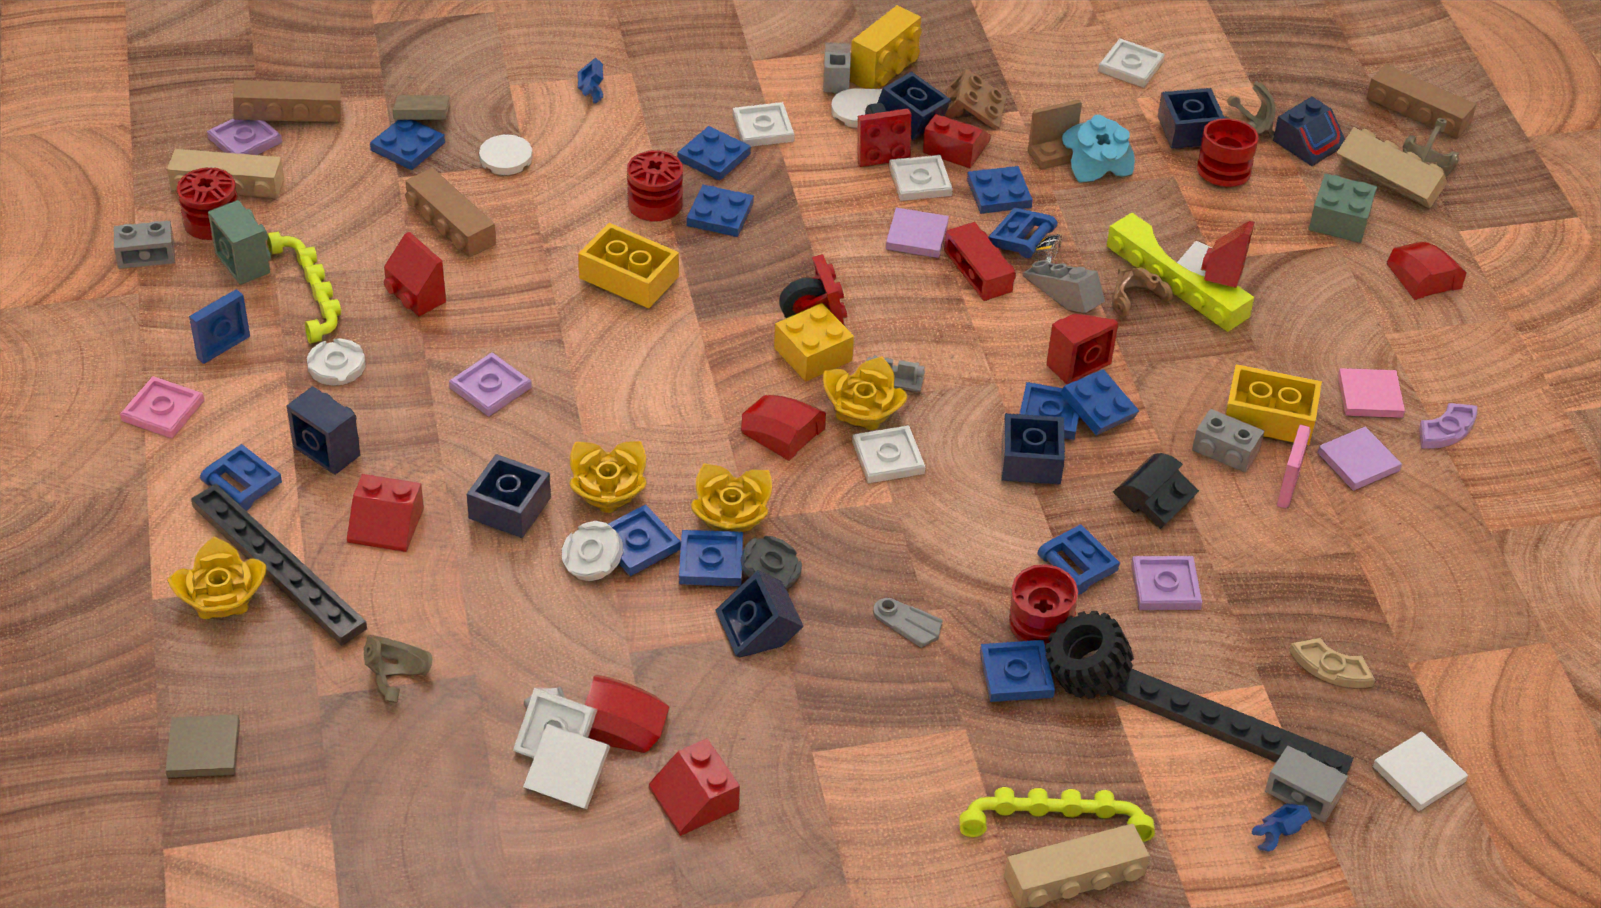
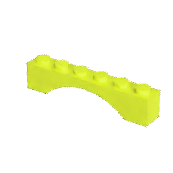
[1107,213,1254,332]

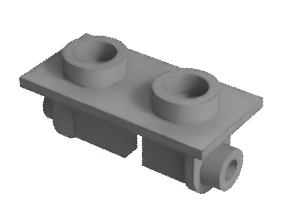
[867,355,925,392]

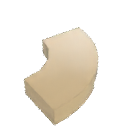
[1290,638,1375,688]

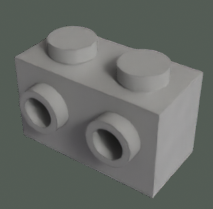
[114,221,175,269]
[1192,409,1264,473]
[1265,746,1348,823]

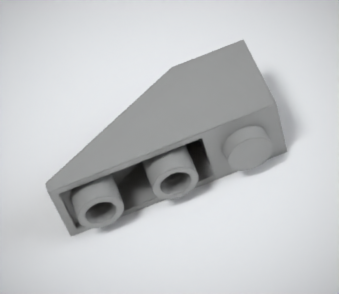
[823,42,851,93]
[1022,260,1105,313]

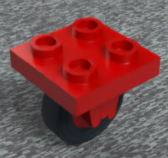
[857,103,911,167]
[779,254,848,325]

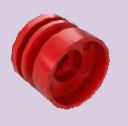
[1197,118,1259,187]
[627,150,683,222]
[177,167,238,240]
[1009,564,1078,648]

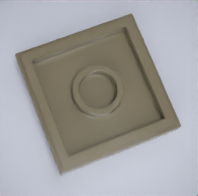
[393,95,450,120]
[165,714,240,778]

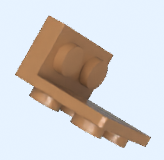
[945,69,1006,130]
[1028,99,1082,170]

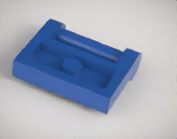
[988,207,1058,258]
[200,444,282,511]
[1037,524,1120,595]

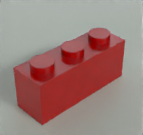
[944,222,1016,301]

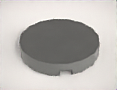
[740,536,802,589]

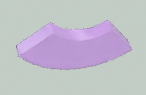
[1419,403,1477,448]

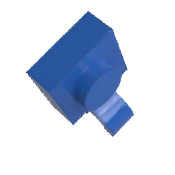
[577,58,603,104]
[1251,803,1312,851]

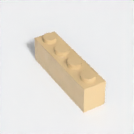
[1337,127,1447,209]
[167,149,284,198]
[1004,823,1150,908]

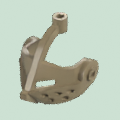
[1225,81,1276,137]
[1403,118,1459,177]
[363,635,432,703]

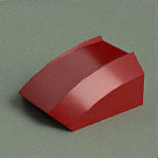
[1387,241,1467,300]
[741,395,826,461]
[584,674,669,753]

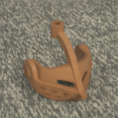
[1112,267,1173,317]

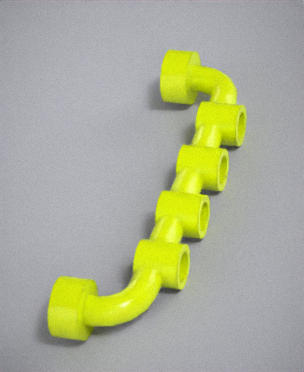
[266,231,341,344]
[959,787,1155,842]

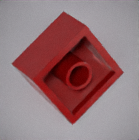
[923,114,991,169]
[1201,221,1255,288]
[384,232,446,317]
[1046,313,1119,385]
[347,474,424,552]
[649,738,740,836]

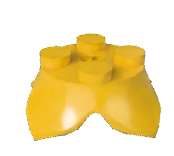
[823,356,907,430]
[569,441,647,513]
[691,463,772,533]
[167,536,267,619]

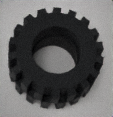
[1045,611,1134,699]

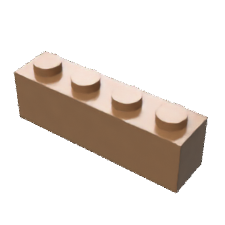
[1366,64,1477,139]
[233,80,341,122]
[405,168,496,258]

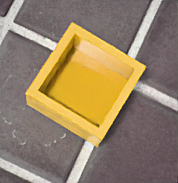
[774,303,854,382]

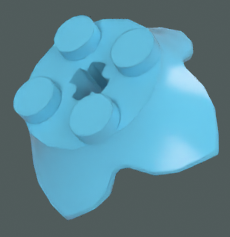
[1062,114,1135,182]

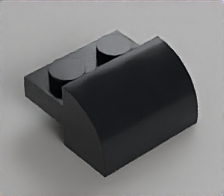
[1113,453,1199,529]

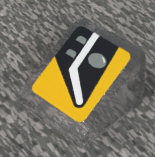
[1030,234,1062,263]

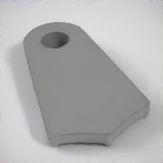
[873,598,943,648]

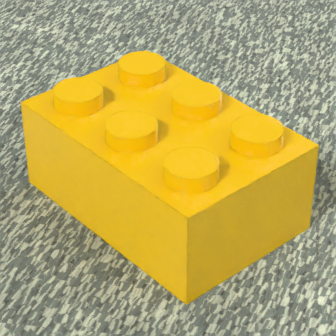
[849,5,922,89]
[578,222,679,309]
[1225,364,1322,446]

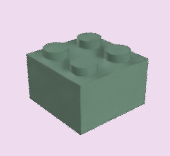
[1308,174,1377,243]
[208,200,271,285]

